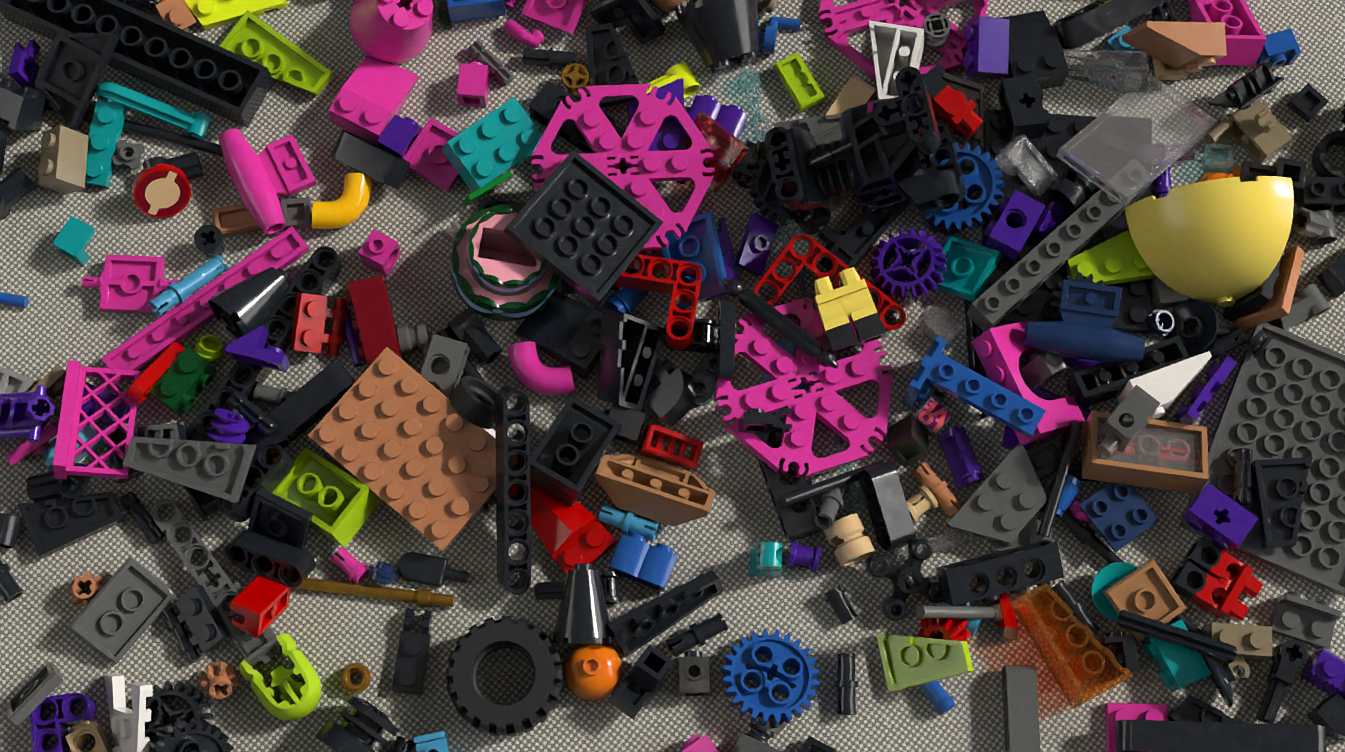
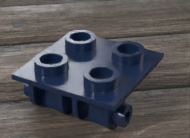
[1078,482,1159,553]

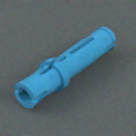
[148,255,228,317]

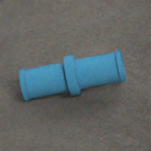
[598,504,660,541]

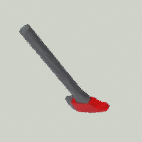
[916,593,1018,641]

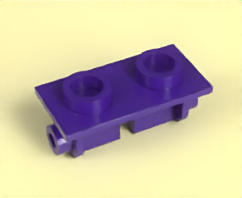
[937,426,985,489]

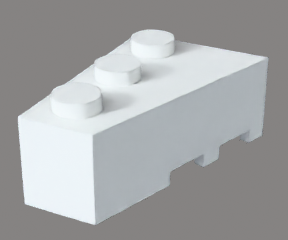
[869,20,924,116]

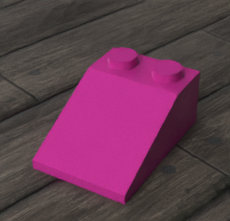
[1188,0,1267,66]
[329,56,419,146]

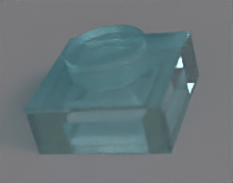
[1203,143,1233,174]

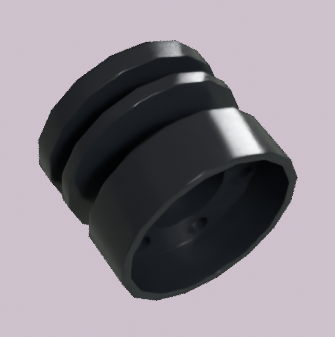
[316,693,399,752]

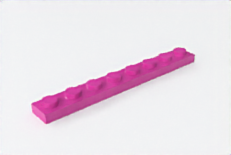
[101,226,310,383]

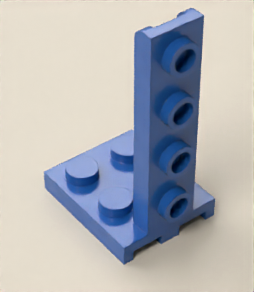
[903,335,1046,437]

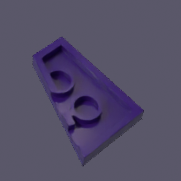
[1173,356,1237,425]

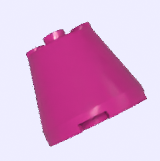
[349,0,433,64]

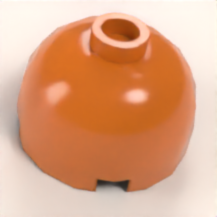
[563,642,623,702]

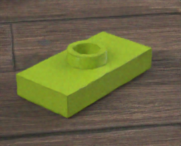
[773,52,825,112]

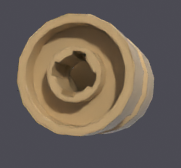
[823,514,875,568]

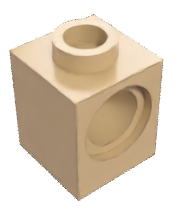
[65,721,112,752]

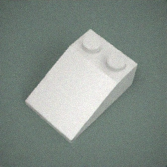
[1117,351,1212,420]

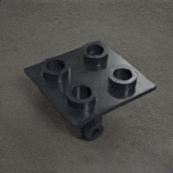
[1208,62,1284,110]

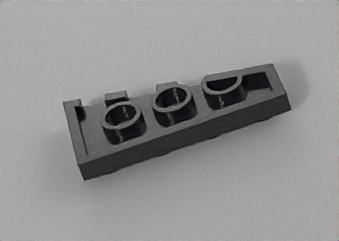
[608,570,723,658]

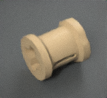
[906,485,938,524]

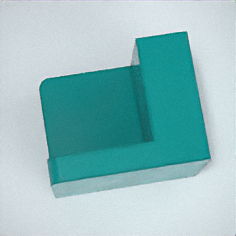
[52,216,96,266]

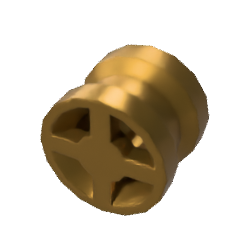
[561,63,589,98]

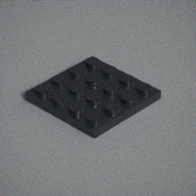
[503,150,663,305]

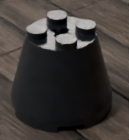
[674,0,760,73]

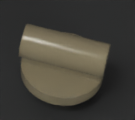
[1203,118,1234,148]

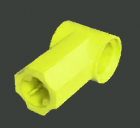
[646,62,700,98]

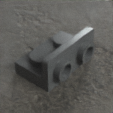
[1269,591,1343,650]

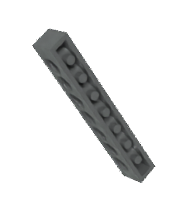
[967,160,1154,332]

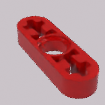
[126,341,185,405]

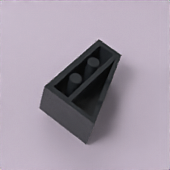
[0,76,49,131]
[597,308,666,411]

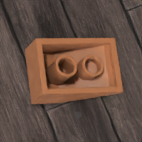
[1122,21,1227,73]

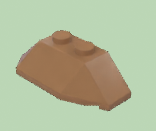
[595,454,716,527]

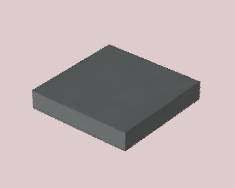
[6,661,63,726]

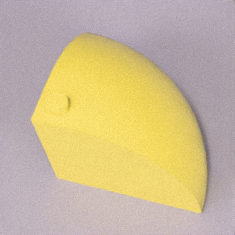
[1125,176,1294,307]

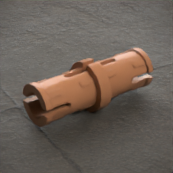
[912,462,963,519]

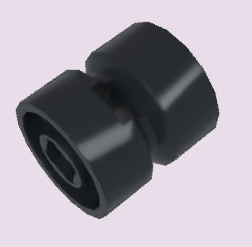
[1047,161,1101,215]

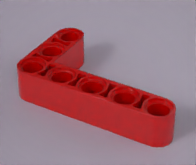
[753,234,906,330]
[613,254,702,350]

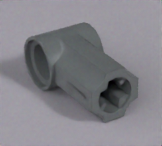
[1291,207,1337,245]
[1270,283,1331,331]

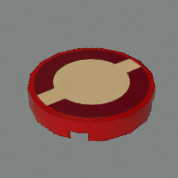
[132,163,191,218]

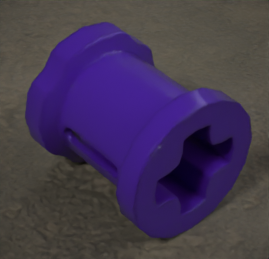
[787,540,822,573]

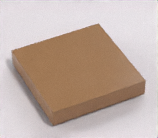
[1102,559,1187,642]

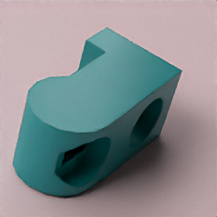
[749,542,782,577]

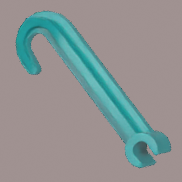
[95,82,211,140]

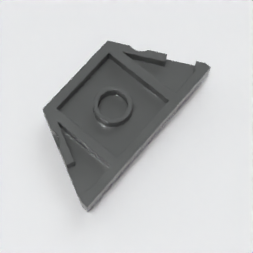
[946,442,1048,545]

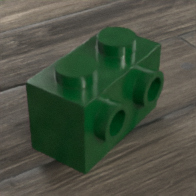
[150,346,216,417]

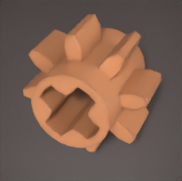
[67,570,104,607]
[200,661,239,699]

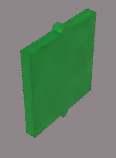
[462,171,513,208]

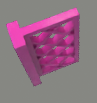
[53,360,141,479]

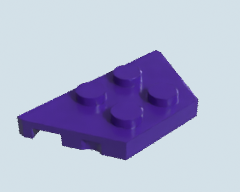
[627,79,686,184]

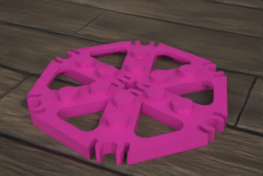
[818,0,988,80]
[531,84,714,251]
[714,298,894,478]

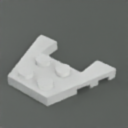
[104,673,153,752]

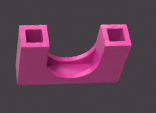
[971,319,1085,445]

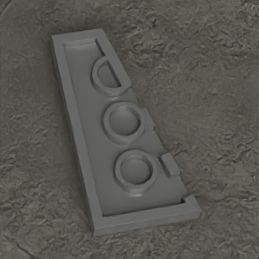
[123,436,257,503]

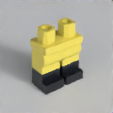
[814,267,886,355]

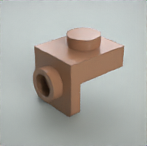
[154,0,196,30]

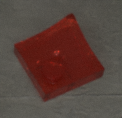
[685,112,749,192]

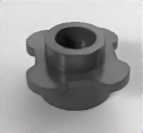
[112,140,145,170]

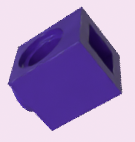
[377,114,420,158]

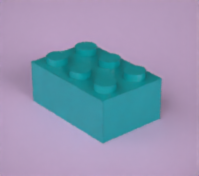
[442,97,543,193]

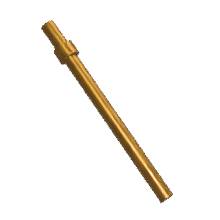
[295,578,455,607]

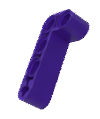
[30,693,97,752]

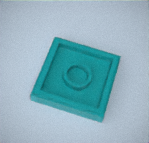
[936,235,1002,302]

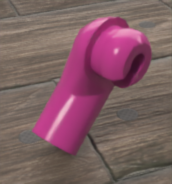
[503,19,544,48]

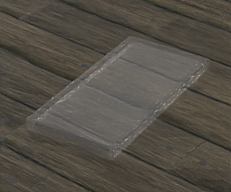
[1056,74,1217,206]

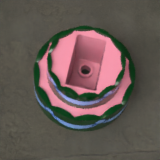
[449,204,560,321]

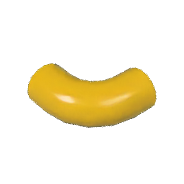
[312,173,372,230]

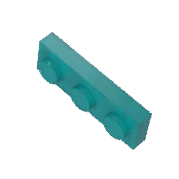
[85,100,127,188]

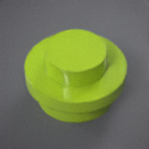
[195,335,224,362]

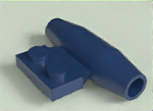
[1023,279,1145,362]

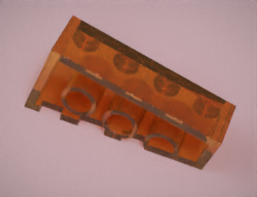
[1011,583,1134,709]

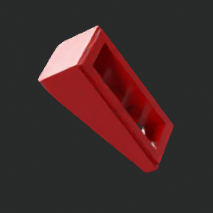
[637,423,704,470]

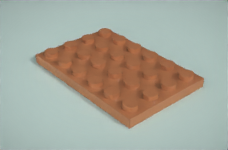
[308,347,518,551]

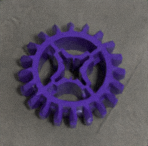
[870,228,947,304]

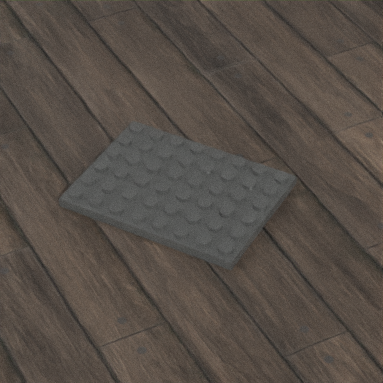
[1179,323,1345,597]

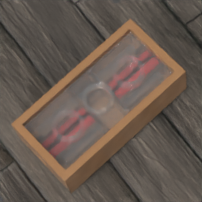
[1082,411,1209,494]

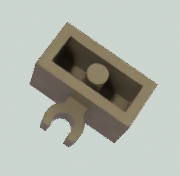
[1228,98,1292,164]
[37,125,89,194]
[1202,622,1272,679]

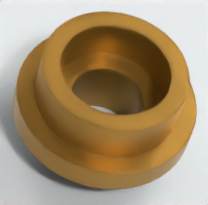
[340,663,371,694]

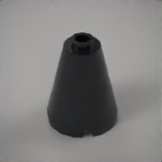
[208,267,290,339]
[553,564,613,644]

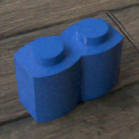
[609,532,677,592]

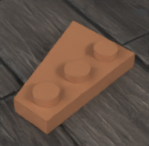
[1235,245,1305,330]

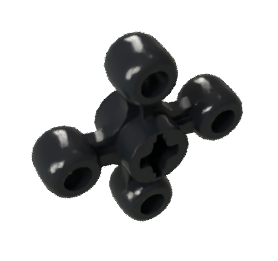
[865,537,943,621]

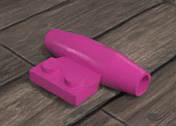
[219,128,316,235]

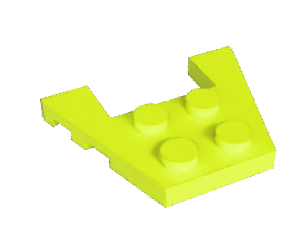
[184,0,288,31]

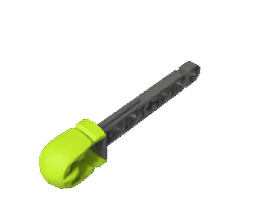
[151,499,321,720]

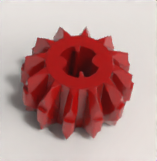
[917,618,971,644]

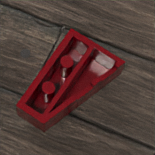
[344,275,403,367]

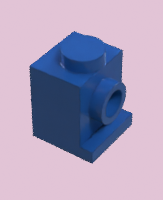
[1256,28,1301,67]

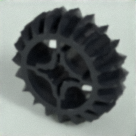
[145,681,214,752]

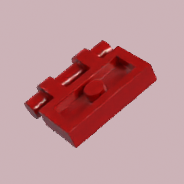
[289,292,348,356]

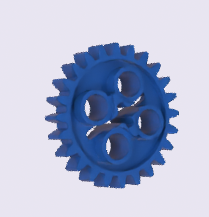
[918,142,1004,233]
[722,629,820,727]

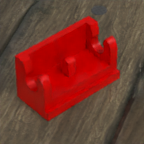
[230,576,291,638]

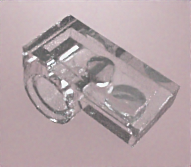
[995,135,1059,196]

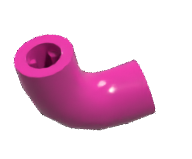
[508,341,575,396]

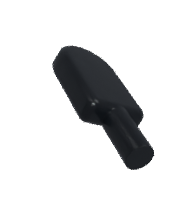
[397,552,469,588]

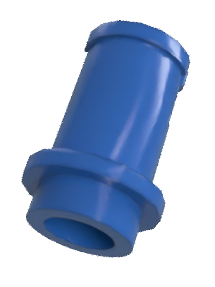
[919,681,956,716]

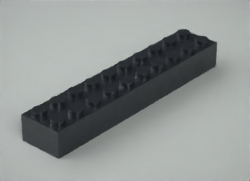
[0,0,274,128]

